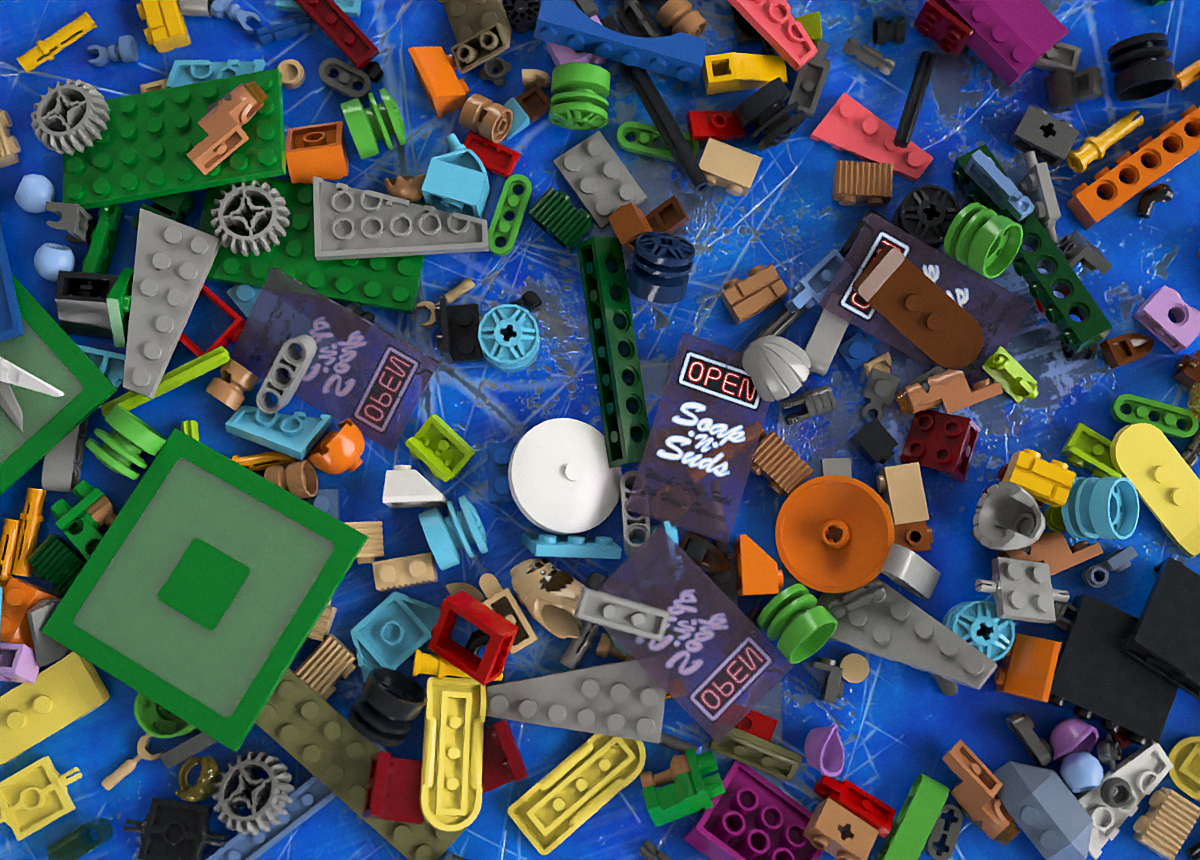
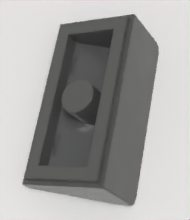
[27,599,72,667]

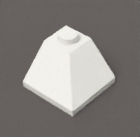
[383,465,448,508]

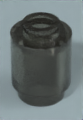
[1044,69,1076,113]

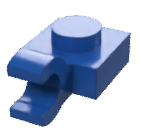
[837,326,889,372]

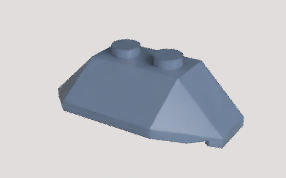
[993,760,1094,860]

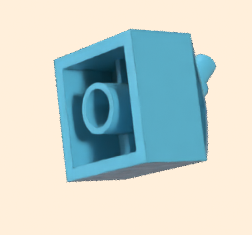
[421,133,491,219]

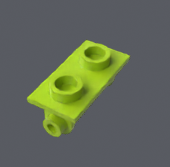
[981,346,1038,404]

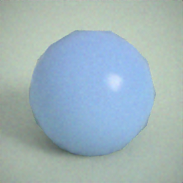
[14,174,55,213]
[34,243,76,282]
[1060,751,1103,792]

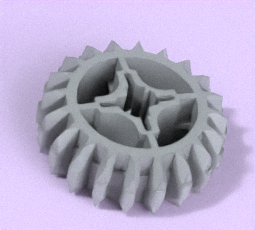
[30,78,111,156]
[211,180,290,257]
[212,751,295,835]

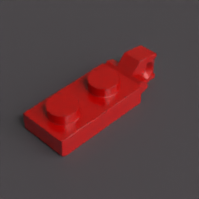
[813,774,896,838]

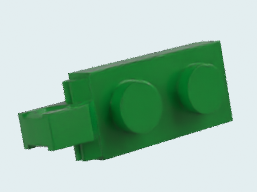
[82,204,124,274]

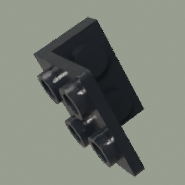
[435,296,482,364]

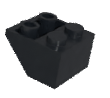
[55,271,119,338]

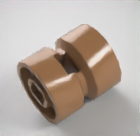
[655,0,708,37]
[460,93,513,143]
[205,358,260,411]
[264,460,318,499]

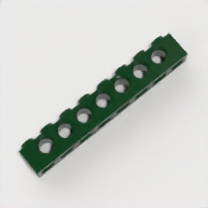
[952,144,1113,354]
[577,236,654,468]

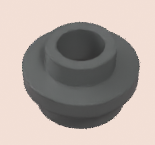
[1100,777,1132,808]

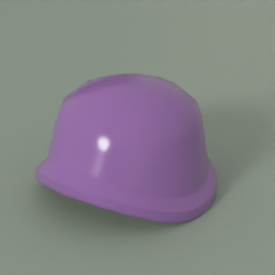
[1049,718,1099,763]
[804,724,845,777]

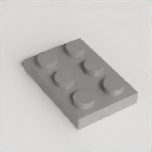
[553,131,647,231]

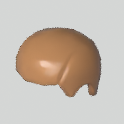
[384,174,426,203]

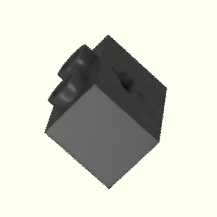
[1007,106,1080,169]

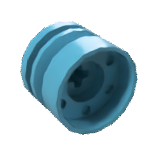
[478,304,540,373]
[1061,477,1139,540]
[418,495,489,571]
[941,600,1015,662]

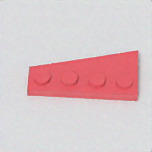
[727,0,818,71]
[810,93,934,182]

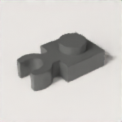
[860,368,901,422]

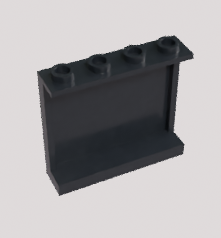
[1119,557,1200,701]
[1048,594,1179,747]

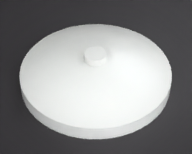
[508,418,622,535]

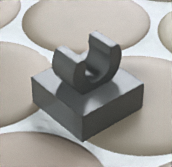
[1070,66,1104,104]

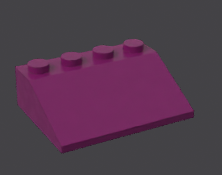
[936,0,1070,87]
[683,760,823,860]

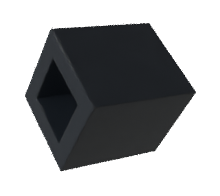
[849,418,898,466]

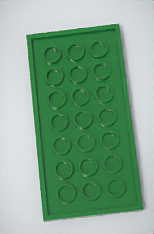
[63,68,286,210]
[198,178,434,314]

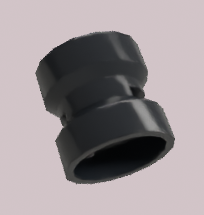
[872,16,906,45]

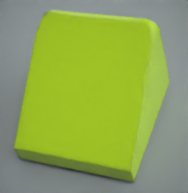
[794,11,823,45]

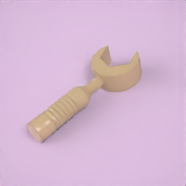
[415,277,475,328]
[101,734,166,791]

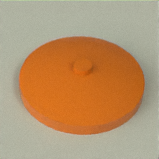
[775,475,895,593]

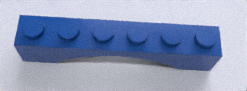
[533,0,707,83]

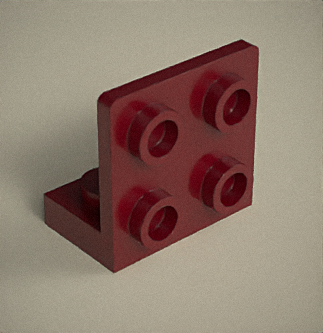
[913,0,974,58]
[900,409,981,483]
[481,719,529,794]
[362,752,424,824]

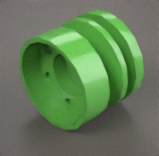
[549,63,610,130]
[340,87,407,160]
[944,202,1023,279]
[85,404,167,480]
[757,584,838,664]
[134,692,197,738]

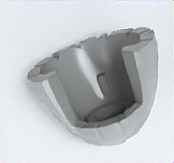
[742,335,811,402]
[973,481,1046,550]

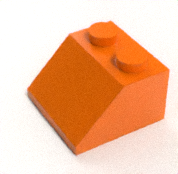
[408,46,470,119]
[285,121,349,185]
[734,534,783,597]
[0,578,62,650]
[994,633,1061,702]

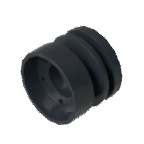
[1107,33,1177,101]
[732,77,808,152]
[891,185,960,256]
[348,667,427,747]

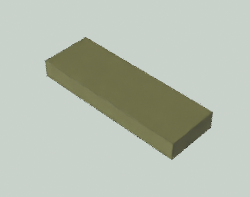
[708,721,802,782]

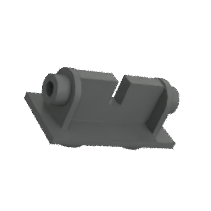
[616,0,664,38]

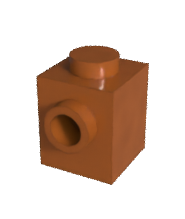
[608,202,653,253]
[894,520,933,553]

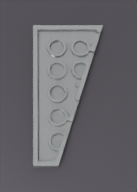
[313,176,489,261]
[122,208,221,399]
[816,577,997,690]
[486,652,671,743]

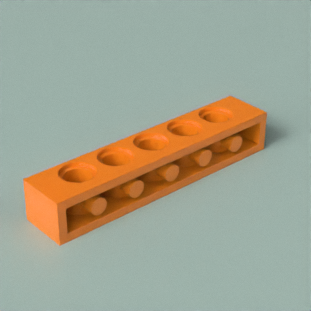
[1066,105,1200,230]

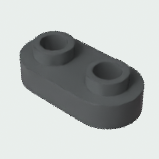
[318,58,372,101]
[1005,711,1053,767]

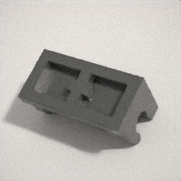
[45,201,97,248]

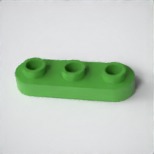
[617,121,699,162]
[488,174,532,257]
[1110,394,1199,439]

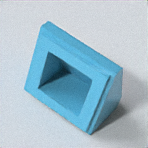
[503,97,530,140]

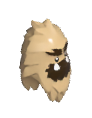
[510,557,585,639]

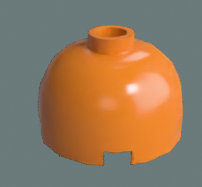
[307,418,365,475]

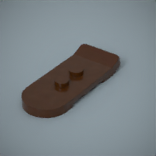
[852,245,983,369]

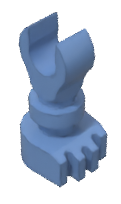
[210,0,261,34]
[87,35,139,67]

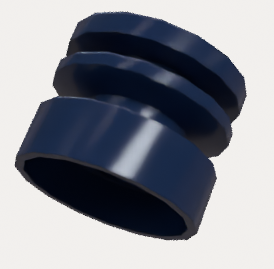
[627,232,696,304]

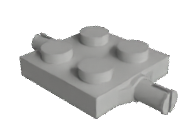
[1018,151,1061,245]
[975,557,1070,624]

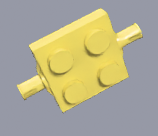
[0,756,82,841]

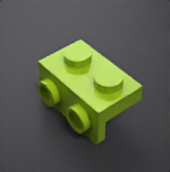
[404,413,477,482]
[1060,423,1122,479]

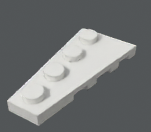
[1075,743,1173,860]

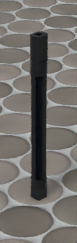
[600,14,709,194]

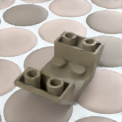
[437,0,512,74]

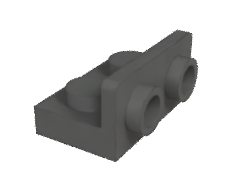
[1058,230,1112,275]

